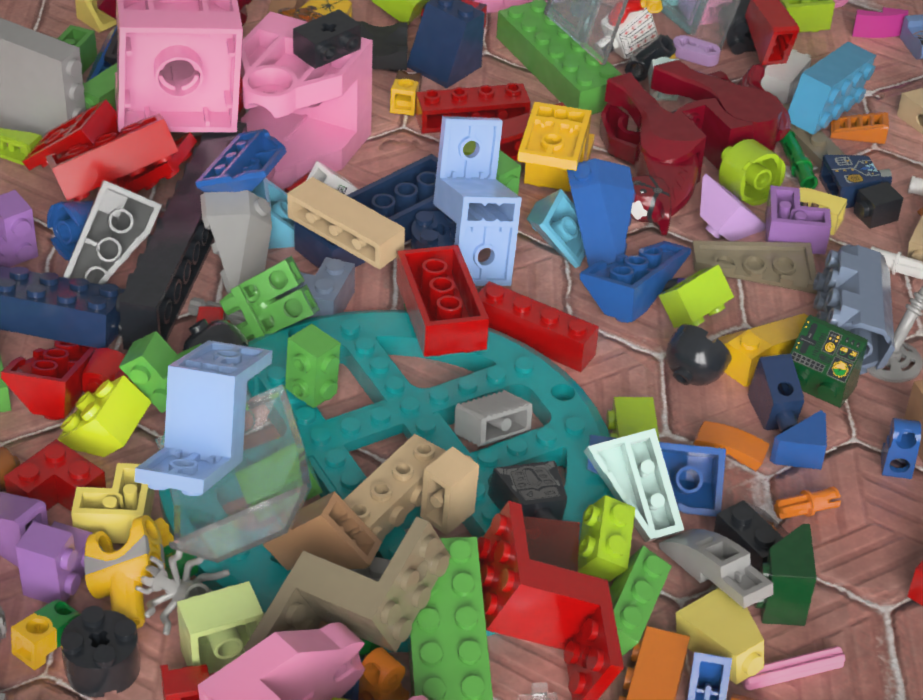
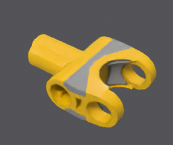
[84,515,165,629]

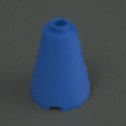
[47,200,94,261]

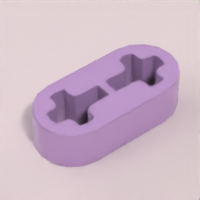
[673,35,721,67]

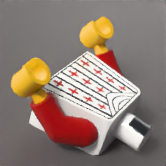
[597,0,676,59]

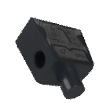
[488,461,567,537]

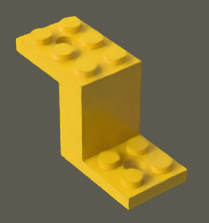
[517,102,595,192]

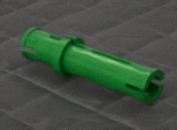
[779,130,818,189]

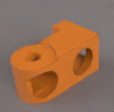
[358,647,409,700]

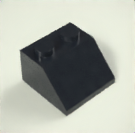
[714,500,789,572]

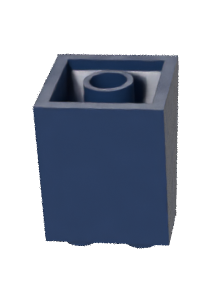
[407,0,485,88]

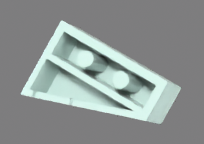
[584,428,684,542]

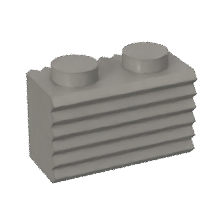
[454,390,532,447]

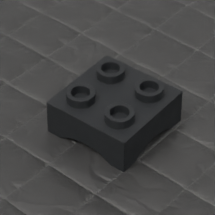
[357,21,408,71]

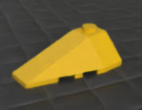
[713,313,808,387]

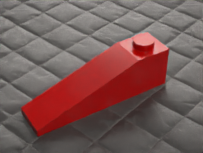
[1,340,98,420]

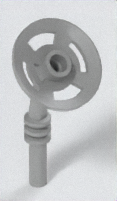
[867,286,923,383]

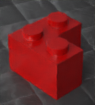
[4,439,106,511]

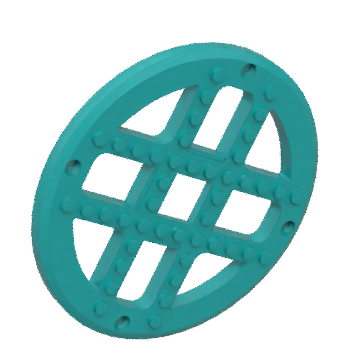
[159,310,615,652]

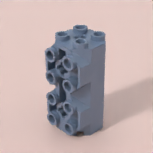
[813,244,895,375]

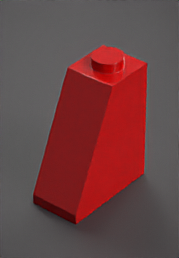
[745,0,800,65]

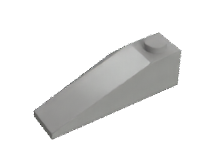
[200,190,272,295]

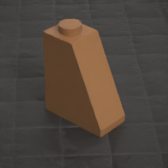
[263,491,382,570]

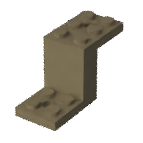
[244,516,451,653]

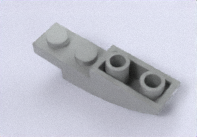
[659,529,773,608]

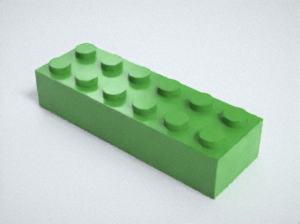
[496,0,622,115]
[407,536,493,700]

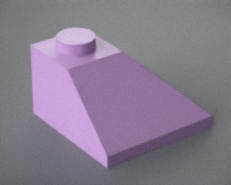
[700,174,766,241]

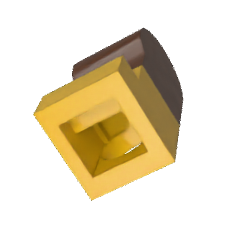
[390,70,422,116]

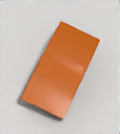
[693,421,770,472]

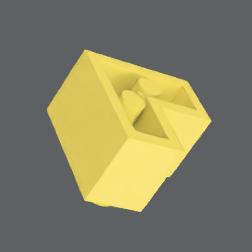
[71,463,155,544]

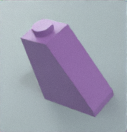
[0,492,49,568]

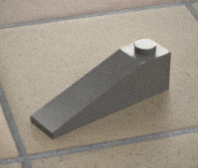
[63,180,162,285]

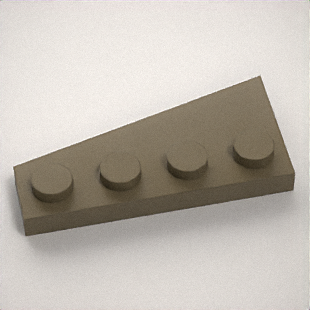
[691,241,817,294]

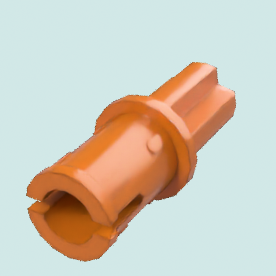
[773,486,841,519]

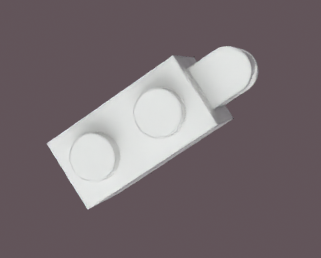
[761,49,811,104]

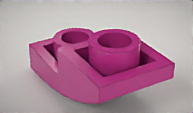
[852,7,908,38]

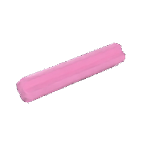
[741,646,845,691]

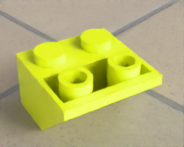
[57,375,151,457]

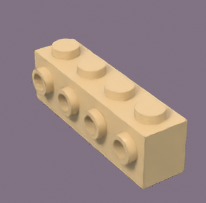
[287,177,405,269]
[343,434,446,542]

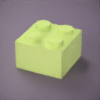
[177,581,264,673]

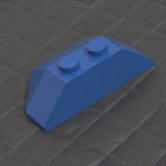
[195,129,287,192]

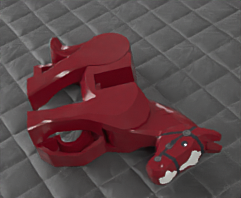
[599,60,791,236]

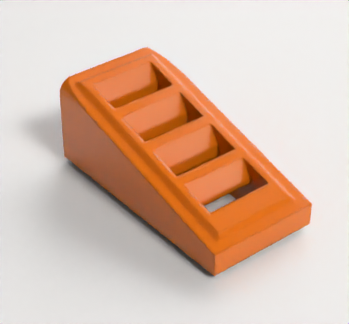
[830,112,889,144]

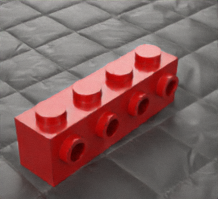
[415,83,531,134]
[478,281,599,372]

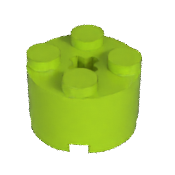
[719,139,786,206]

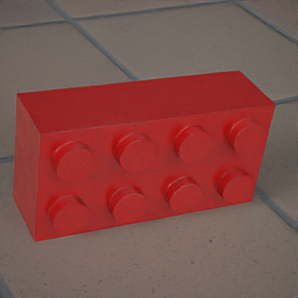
[396,245,489,357]

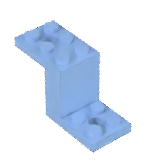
[433,116,522,286]
[135,340,273,496]

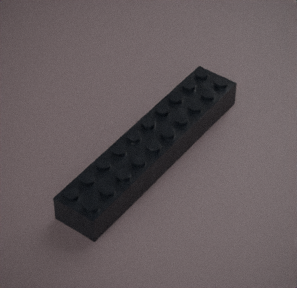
[116,122,247,350]

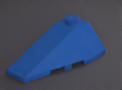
[567,158,636,267]

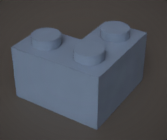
[276,257,355,322]

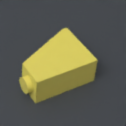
[676,587,764,685]

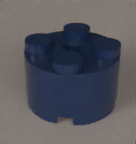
[411,210,457,249]

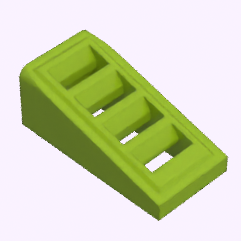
[0,128,42,166]

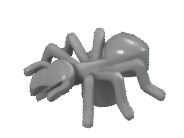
[135,546,230,636]

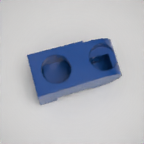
[881,418,921,479]

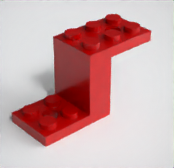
[22,99,197,194]
[477,501,624,700]

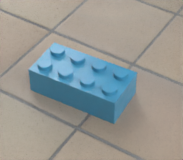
[788,42,876,135]

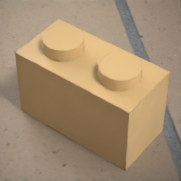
[420,446,479,535]

